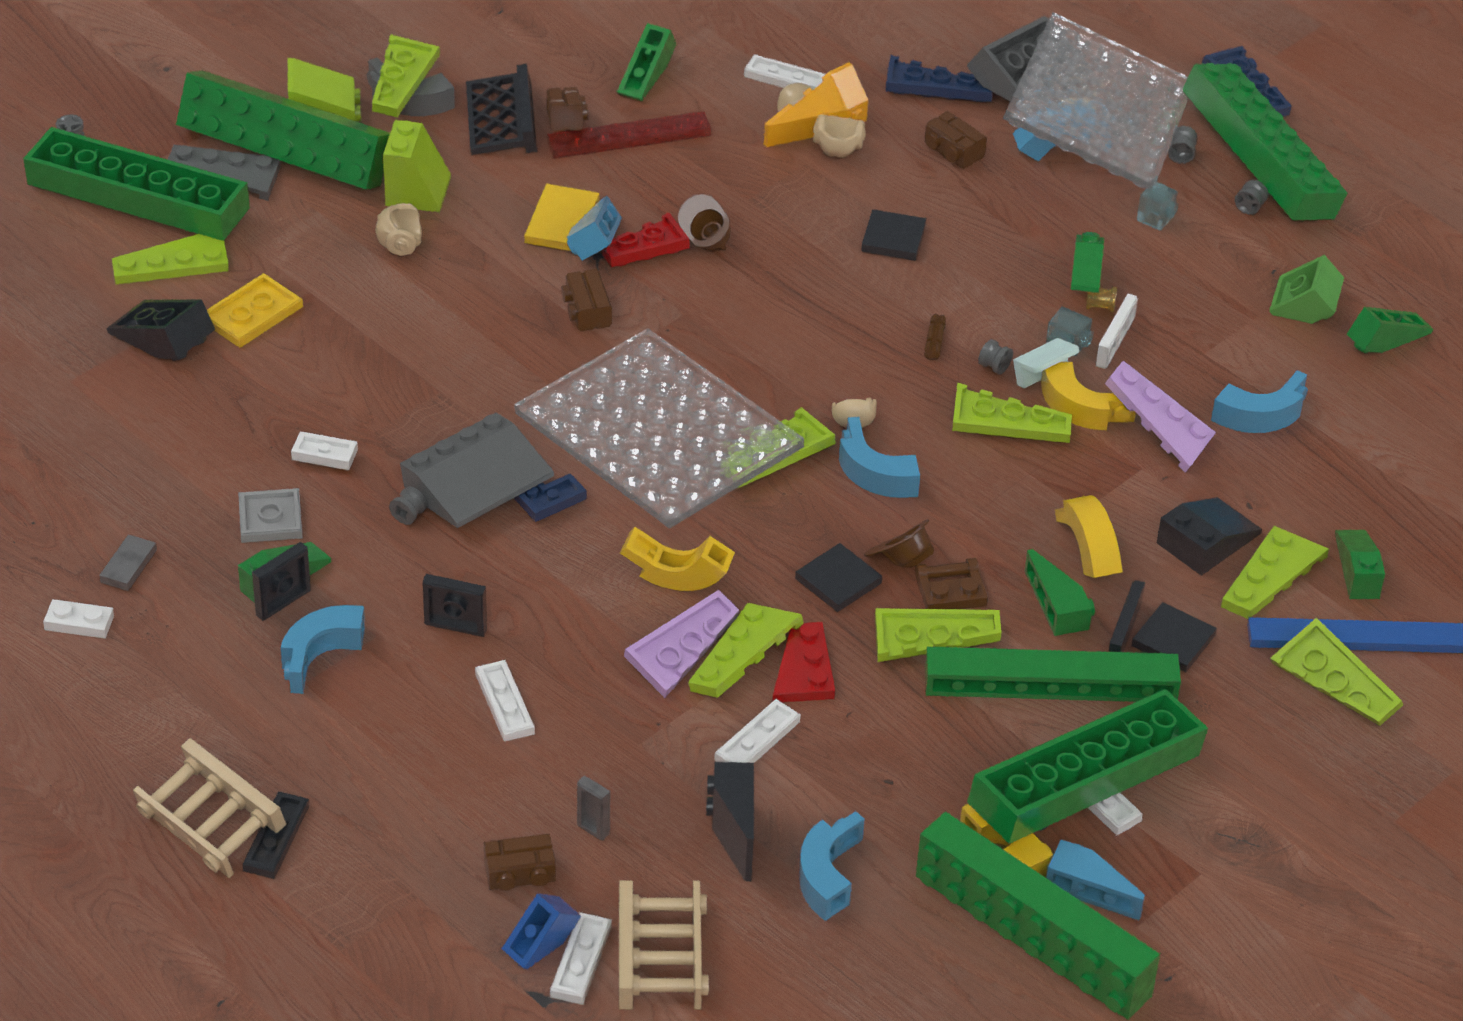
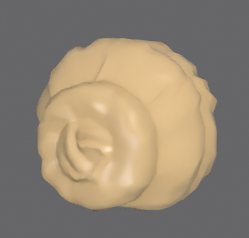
[813,114,866,158]
[375,203,422,256]

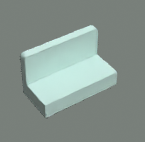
[1013,338,1079,388]

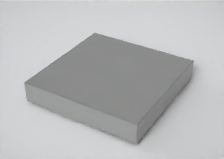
[238,488,303,543]

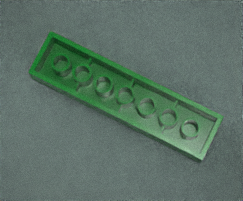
[1182,63,1348,220]
[176,70,390,190]
[23,127,250,241]
[967,689,1208,844]
[916,811,1160,1020]

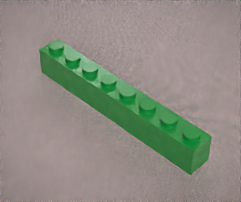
[925,647,1181,702]

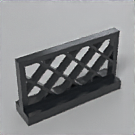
[466,63,538,155]

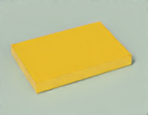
[524,184,600,251]
[207,273,303,348]

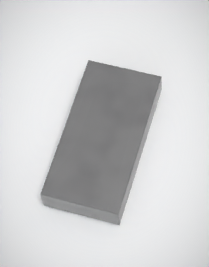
[99,534,157,591]
[577,775,610,841]

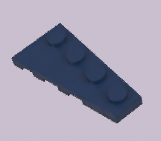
[1202,46,1292,117]
[885,55,992,102]

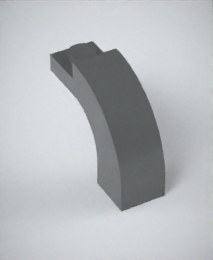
[367,57,455,116]

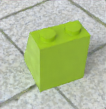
[288,58,361,122]
[383,120,451,213]

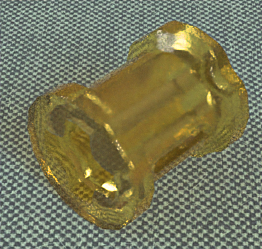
[1086,286,1117,312]

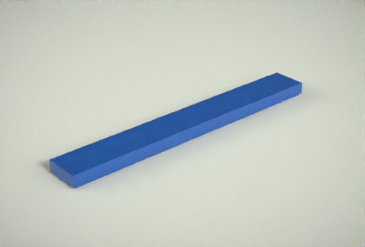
[1247,617,1463,653]

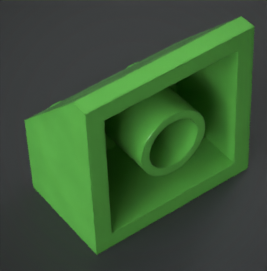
[1269,255,1344,324]

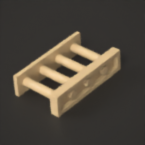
[133,738,286,878]
[619,881,708,1009]

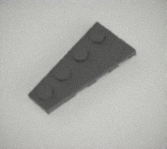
[168,145,281,201]

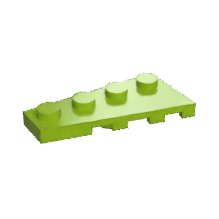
[372,34,440,117]
[720,407,836,488]
[1221,526,1329,619]
[688,603,804,698]
[875,608,1001,662]
[1270,618,1403,726]

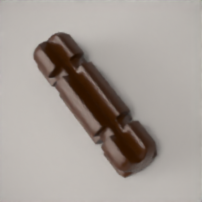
[924,314,946,360]

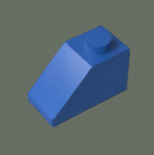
[502,893,581,969]

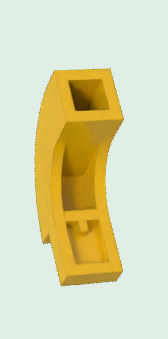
[1041,362,1136,430]
[1055,495,1123,578]
[620,527,735,591]

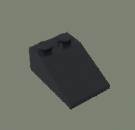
[106,299,215,361]
[1157,497,1262,576]
[706,762,754,881]

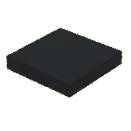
[861,209,927,261]
[252,542,311,621]
[795,543,882,612]
[422,574,487,637]
[1131,602,1217,672]

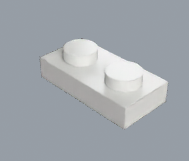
[291,431,358,470]
[43,599,114,639]

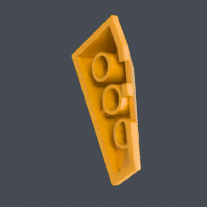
[763,62,868,147]

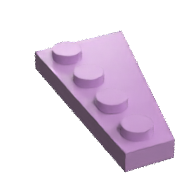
[1105,361,1216,472]
[624,590,739,698]

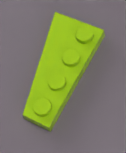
[112,234,229,284]
[952,383,1072,443]

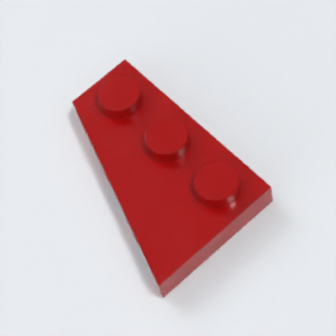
[601,212,690,267]
[772,622,835,703]

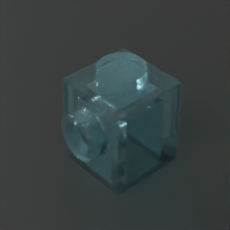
[1137,181,1178,231]
[1046,306,1093,356]

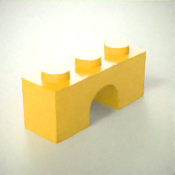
[960,804,1053,878]

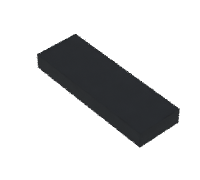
[1108,580,1145,652]
[242,791,309,879]

